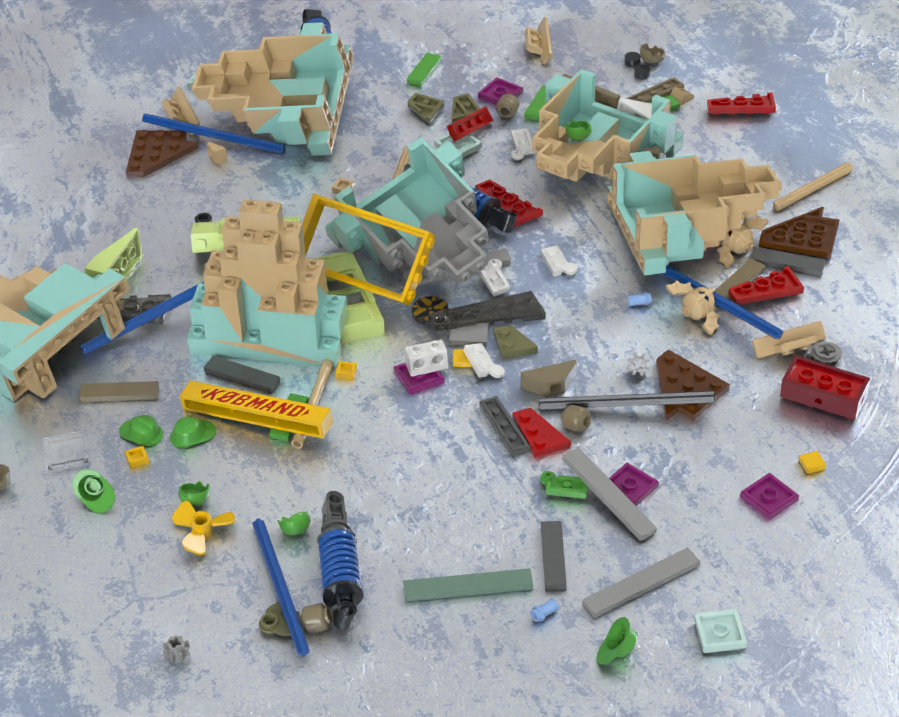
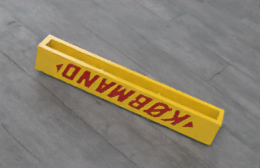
[180,380,333,439]

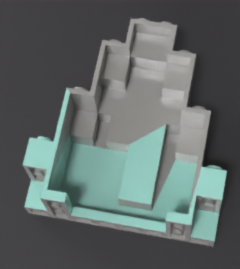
[325,137,489,285]

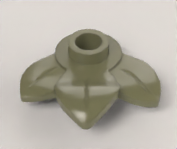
[259,603,300,636]

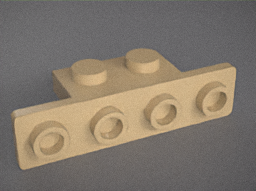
[524,16,553,65]
[161,87,200,136]
[752,321,826,358]

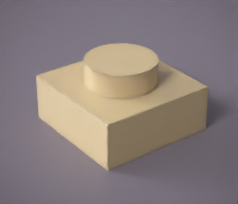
[332,177,355,194]

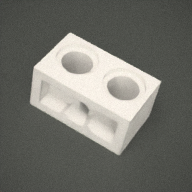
[405,339,448,377]

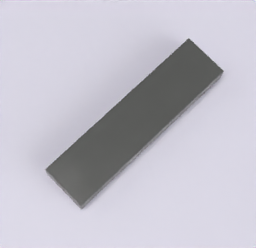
[750,247,826,276]
[204,355,280,393]
[479,396,530,457]
[541,521,567,590]

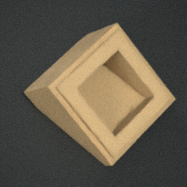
[670,87,695,105]
[207,142,227,165]

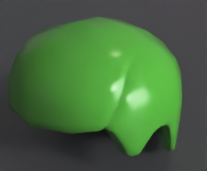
[565,120,592,141]
[178,481,210,507]
[277,511,311,536]

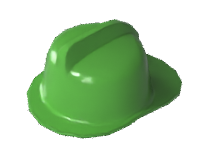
[119,415,163,446]
[170,417,216,448]
[72,469,115,513]
[597,617,638,665]

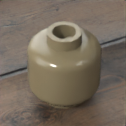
[496,94,520,119]
[561,405,592,432]
[299,603,332,634]

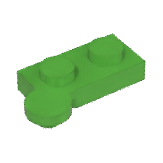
[540,471,588,499]

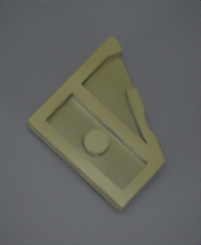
[407,93,445,123]
[452,93,480,123]
[493,325,538,359]

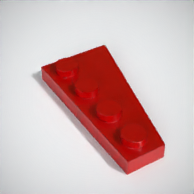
[707,92,776,115]
[475,179,543,228]
[728,266,804,305]

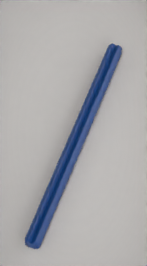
[142,113,285,154]
[661,265,783,339]
[80,281,204,354]
[252,518,310,657]

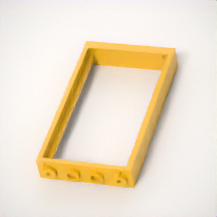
[302,193,436,306]

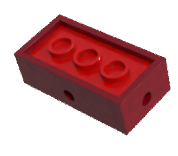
[780,355,870,420]

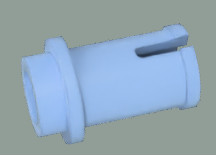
[628,291,652,307]
[530,598,559,622]

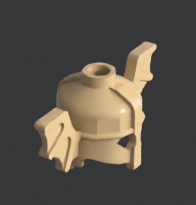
[717,215,769,269]
[666,281,720,336]

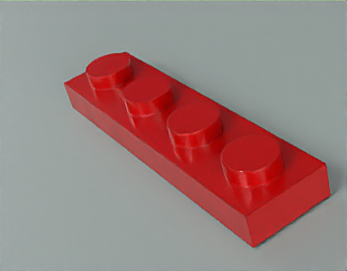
[446,106,494,142]

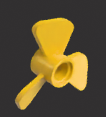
[172,501,236,556]

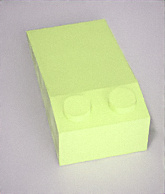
[85,228,143,279]

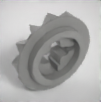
[811,341,842,366]

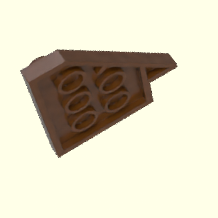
[126,130,199,177]
[758,207,840,259]
[656,349,730,421]

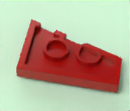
[512,408,571,458]

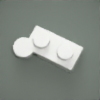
[511,128,535,160]
[541,245,578,277]
[478,259,510,297]
[463,343,505,378]

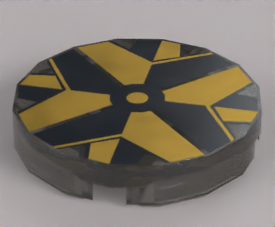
[412,296,449,326]

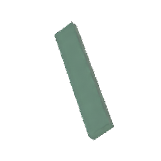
[403,568,533,602]

